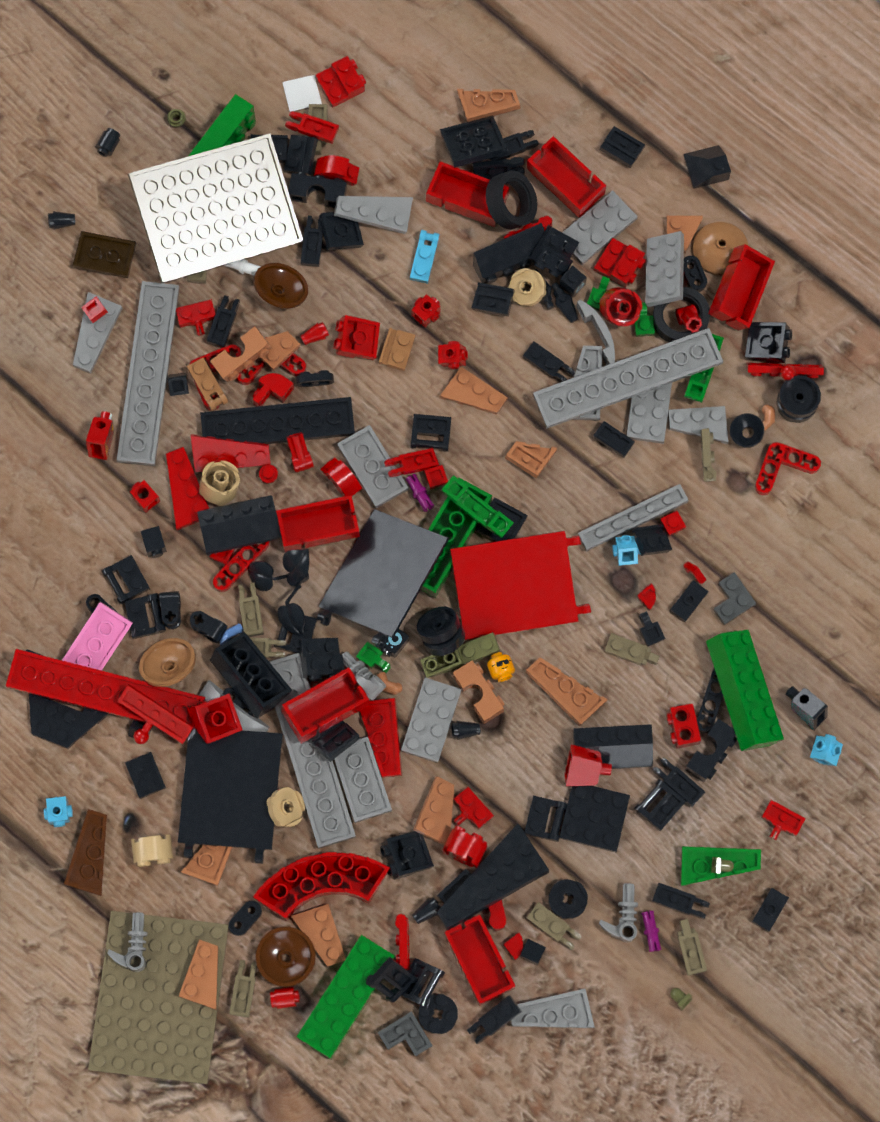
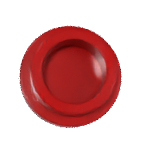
[259,464,278,484]

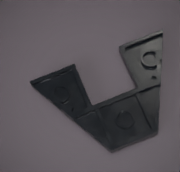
[26,649,109,749]

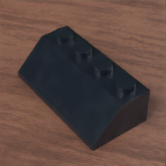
[473,223,545,284]
[197,495,282,555]
[210,632,292,719]
[573,724,653,769]

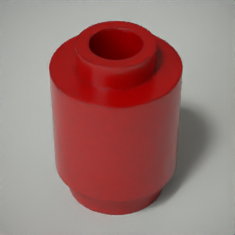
[270,987,300,1009]

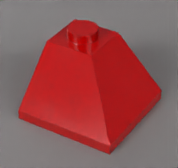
[187,693,242,744]

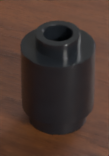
[95,128,120,157]

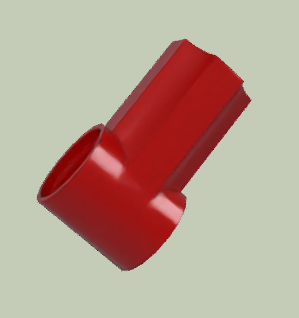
[675,304,702,333]
[287,432,314,473]

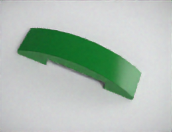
[684,334,724,403]
[441,475,514,538]

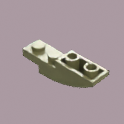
[420,632,501,678]

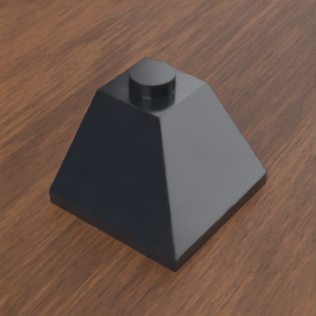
[683,145,731,189]

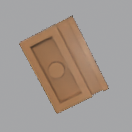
[379,328,416,371]

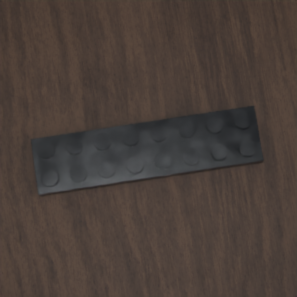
[200,397,355,444]

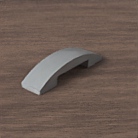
[576,300,615,365]
[199,680,270,732]

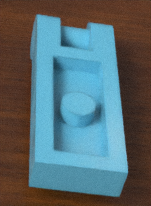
[410,230,440,284]

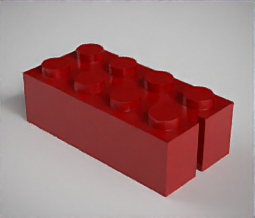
[526,136,606,218]
[426,161,509,227]
[708,244,775,331]
[276,495,360,552]
[281,667,369,744]
[444,915,516,1006]

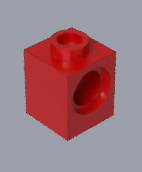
[130,480,160,513]

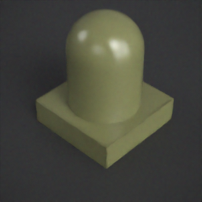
[711,857,734,873]
[670,988,693,1011]

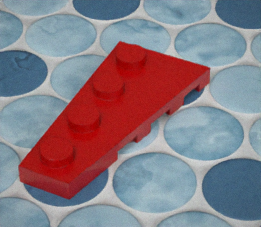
[191,434,271,472]
[166,447,209,530]
[360,698,402,778]

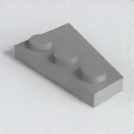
[668,406,728,444]

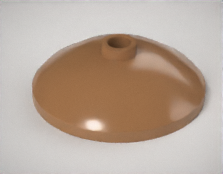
[693,222,748,276]
[139,638,196,687]

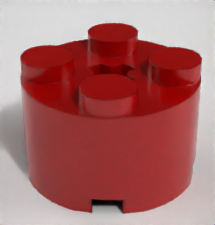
[599,287,642,326]
[442,825,488,868]

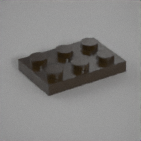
[73,231,136,278]

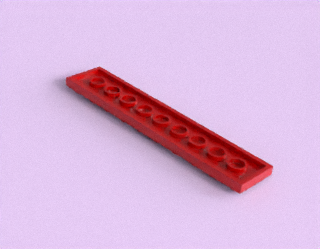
[6,649,205,725]

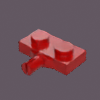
[176,299,216,336]
[453,787,494,829]
[761,800,806,840]

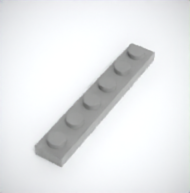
[578,484,689,551]

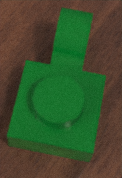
[587,276,610,311]
[634,302,655,337]
[356,641,391,673]

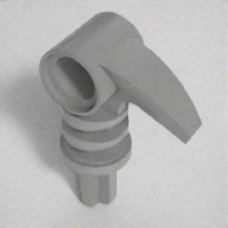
[342,652,387,700]
[599,883,638,943]
[107,912,148,972]

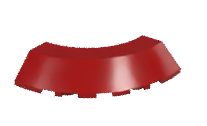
[253,852,390,921]

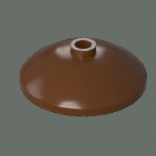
[253,263,308,309]
[256,927,316,987]

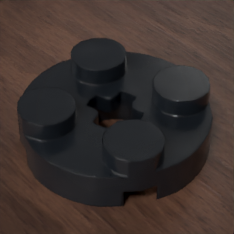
[548,879,588,919]
[419,994,458,1034]

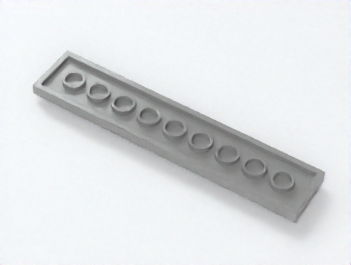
[117,281,180,466]
[533,328,723,429]
[270,653,356,849]

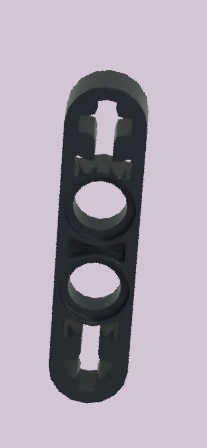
[697,668,723,733]

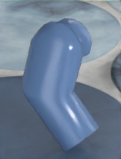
[220,624,244,646]

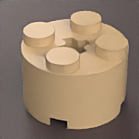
[199,461,240,506]
[131,835,173,867]

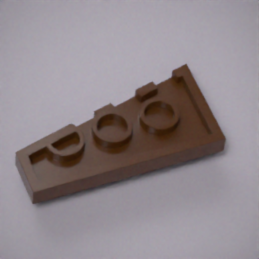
[64,809,107,896]

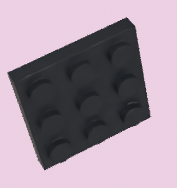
[440,116,508,168]
[559,786,630,853]

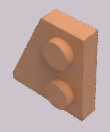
[666,216,703,253]
[259,331,301,371]
[505,441,557,479]

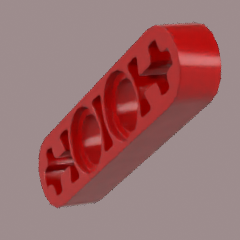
[213,541,270,592]

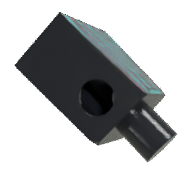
[785,686,828,730]

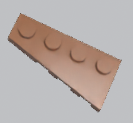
[526,658,608,727]

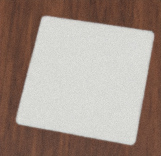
[283,75,322,112]

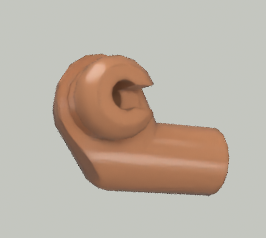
[762,405,775,431]
[376,672,402,695]

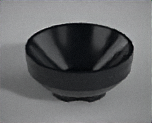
[730,413,765,448]

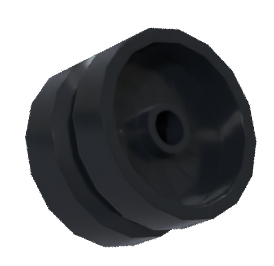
[776,375,821,423]
[416,606,465,656]

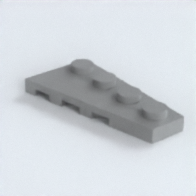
[334,196,413,234]
[73,292,123,374]
[574,345,602,420]
[511,989,595,1028]

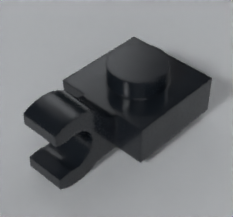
[639,611,666,647]

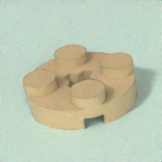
[508,268,546,307]
[267,787,305,827]

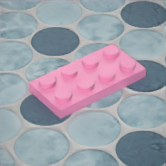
[62,602,133,671]

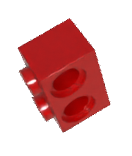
[666,703,701,749]

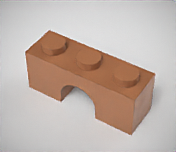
[210,326,272,382]
[453,660,505,724]

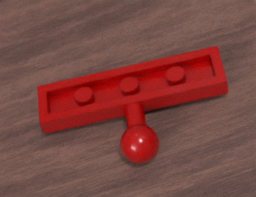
[746,362,824,380]
[117,684,194,744]

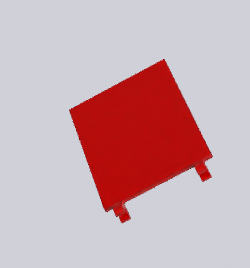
[450,530,591,640]

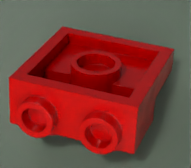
[315,56,366,108]
[594,238,646,288]
[333,315,380,360]

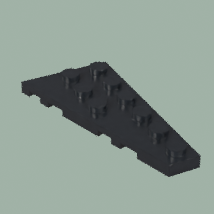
[437,824,549,930]

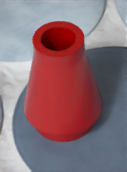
[300,322,329,345]

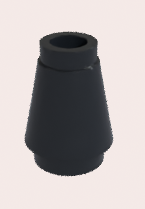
[48,211,75,230]
[451,721,481,740]
[412,897,441,924]

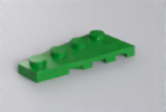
[681,846,761,886]

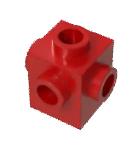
[411,294,441,328]
[438,341,468,369]

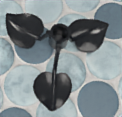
[248,549,309,635]

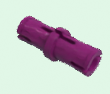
[405,474,435,512]
[641,911,662,952]

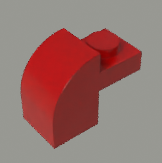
[314,155,360,186]
[252,373,294,407]
[320,457,362,496]

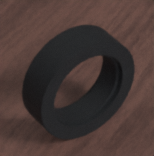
[486,171,537,229]
[653,287,710,342]

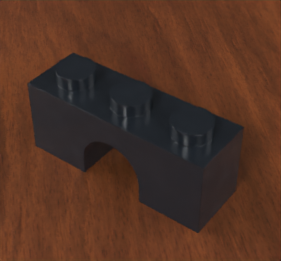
[288,172,347,208]
[685,719,737,782]

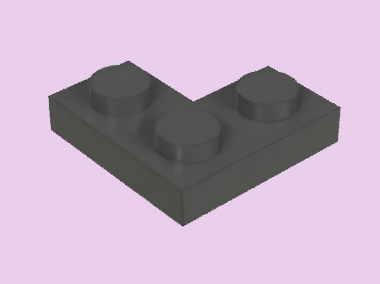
[713,572,756,625]
[378,1011,432,1057]

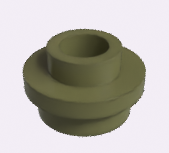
[167,109,186,127]

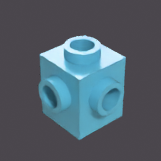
[612,535,640,566]
[810,734,843,766]
[44,796,73,827]

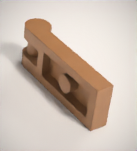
[187,358,228,411]

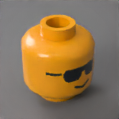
[487,652,515,682]

